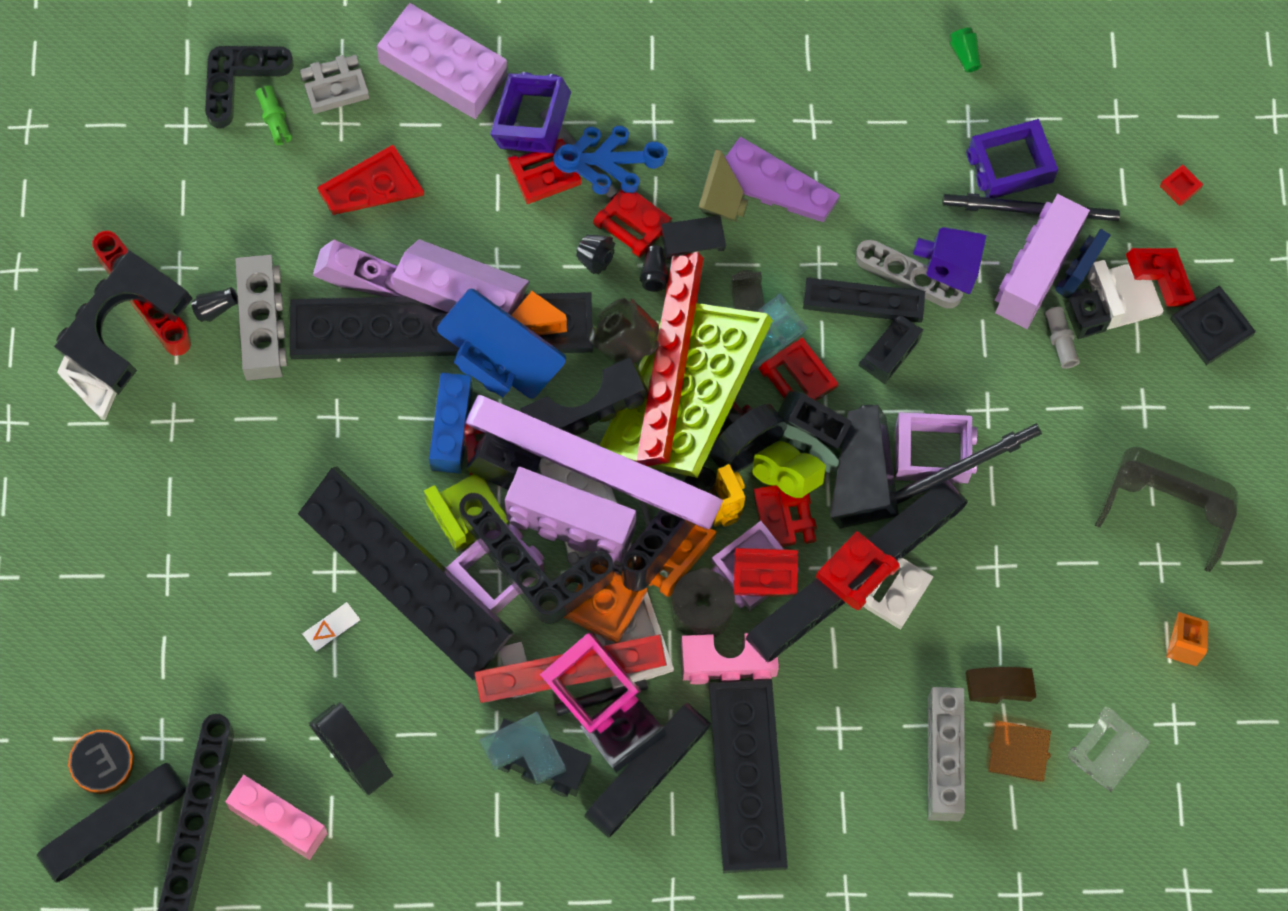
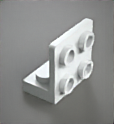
[1087,260,1163,330]

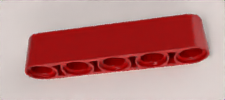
[92,230,191,356]

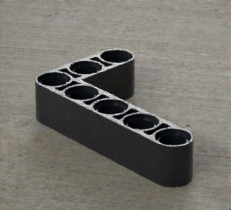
[459,493,614,624]

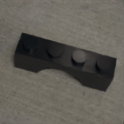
[520,357,648,435]

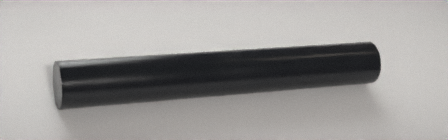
[554,679,648,716]

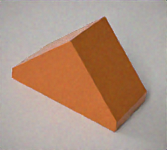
[511,291,567,335]
[1166,612,1209,667]

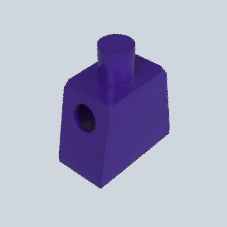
[913,227,987,294]

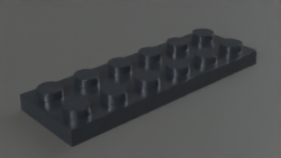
[709,680,788,873]

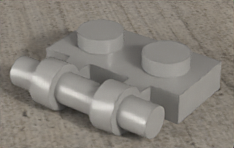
[300,54,369,114]

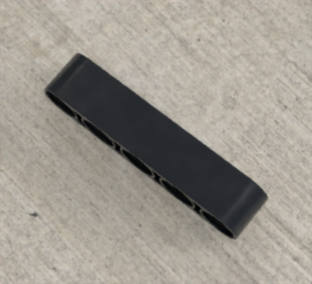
[622,467,716,591]
[584,702,712,838]
[37,763,187,883]

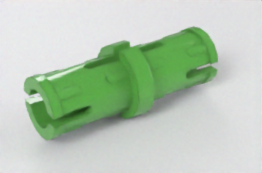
[255,86,292,145]

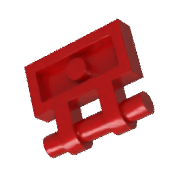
[753,485,817,547]

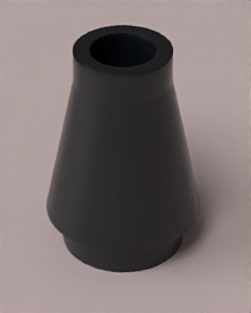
[639,245,669,292]
[191,287,238,322]

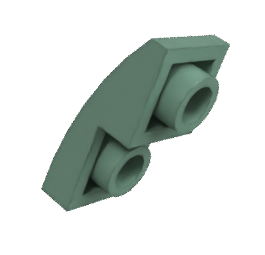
[783,424,839,474]

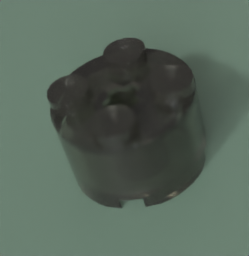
[589,298,659,364]
[671,567,735,637]

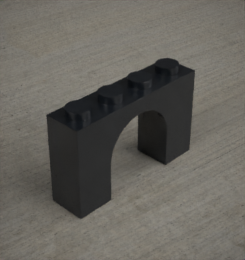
[54,250,193,395]

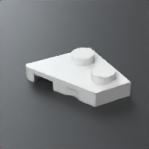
[57,356,117,420]

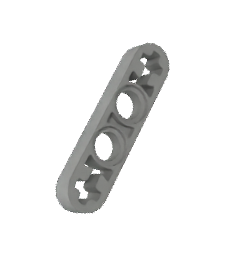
[855,240,963,309]

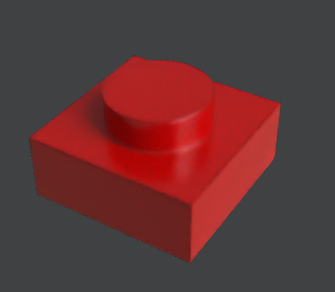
[1160,164,1203,206]

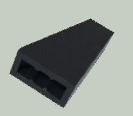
[830,405,899,529]

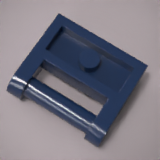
[1055,229,1111,298]

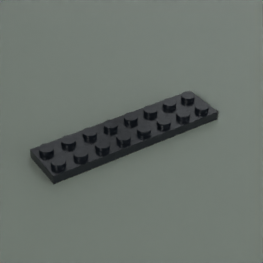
[298,467,514,680]

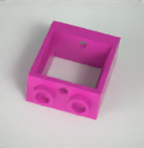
[540,632,641,733]

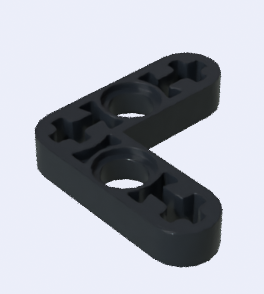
[205,46,294,128]

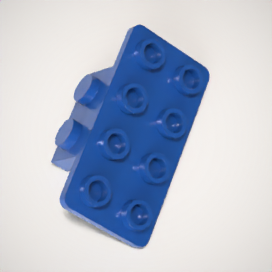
[437,288,566,399]

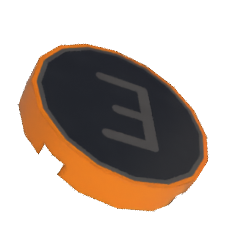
[68,730,134,794]

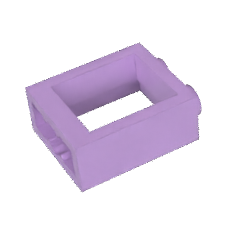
[895,412,977,484]
[446,522,544,615]

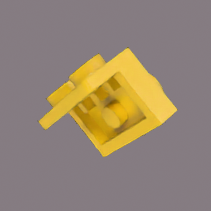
[713,464,746,527]

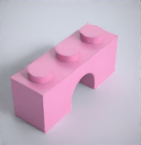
[681,633,779,684]
[225,775,328,860]

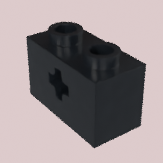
[778,390,852,449]

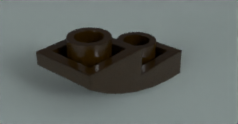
[965,667,1037,704]

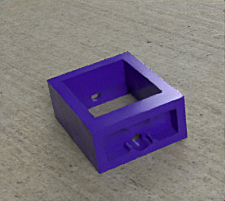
[490,72,571,153]
[967,119,1058,198]

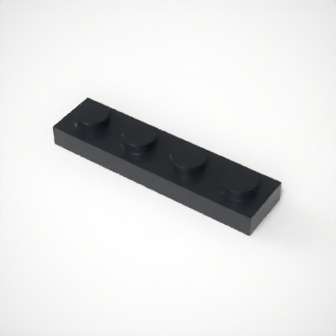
[803,277,925,323]

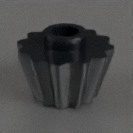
[576,234,615,275]

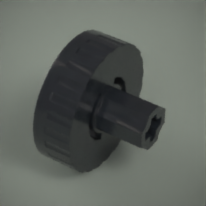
[709,401,787,473]

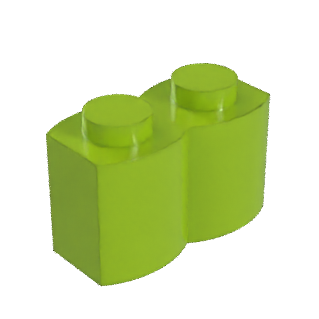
[752,441,826,498]

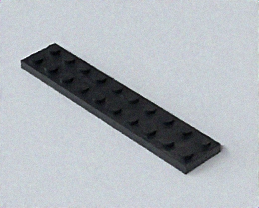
[290,292,593,360]

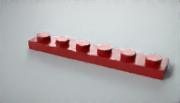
[475,634,667,703]

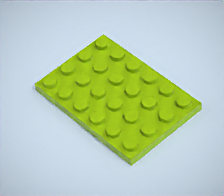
[599,303,773,478]

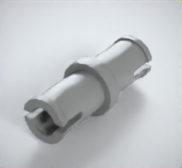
[1045,307,1080,369]

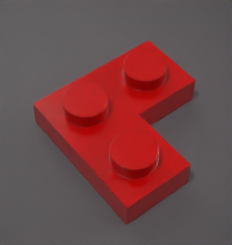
[1126,248,1196,306]

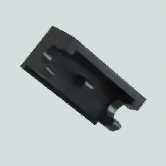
[661,215,726,259]
[858,315,924,384]
[466,432,541,490]

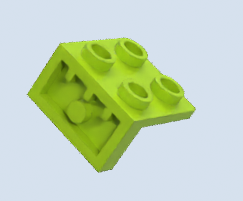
[424,474,509,553]

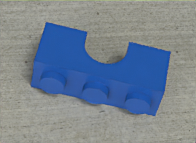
[429,373,473,474]

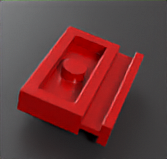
[734,548,798,597]

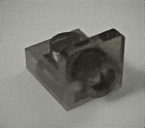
[730,270,766,313]

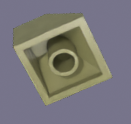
[698,149,748,222]

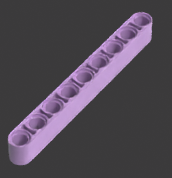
[465,395,723,530]

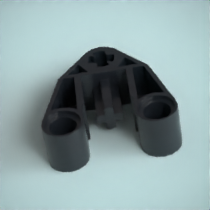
[309,702,393,796]

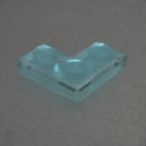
[480,712,566,785]

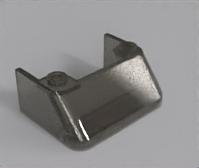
[1095,447,1238,572]

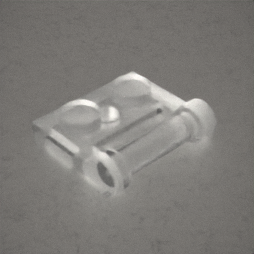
[1067,707,1150,792]

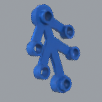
[553,126,667,195]

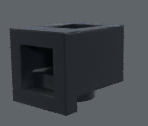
[1065,289,1111,339]

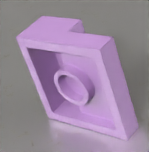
[711,521,799,611]

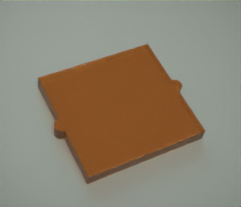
[988,720,1051,782]

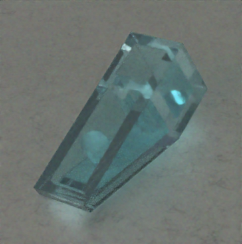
[746,293,808,377]

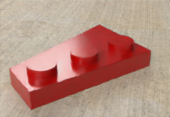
[317,145,424,215]

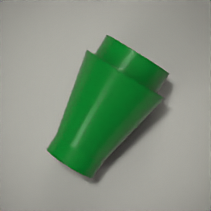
[949,27,982,73]

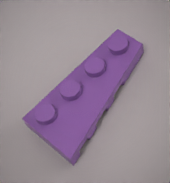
[726,137,840,222]

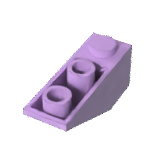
[312,239,407,297]

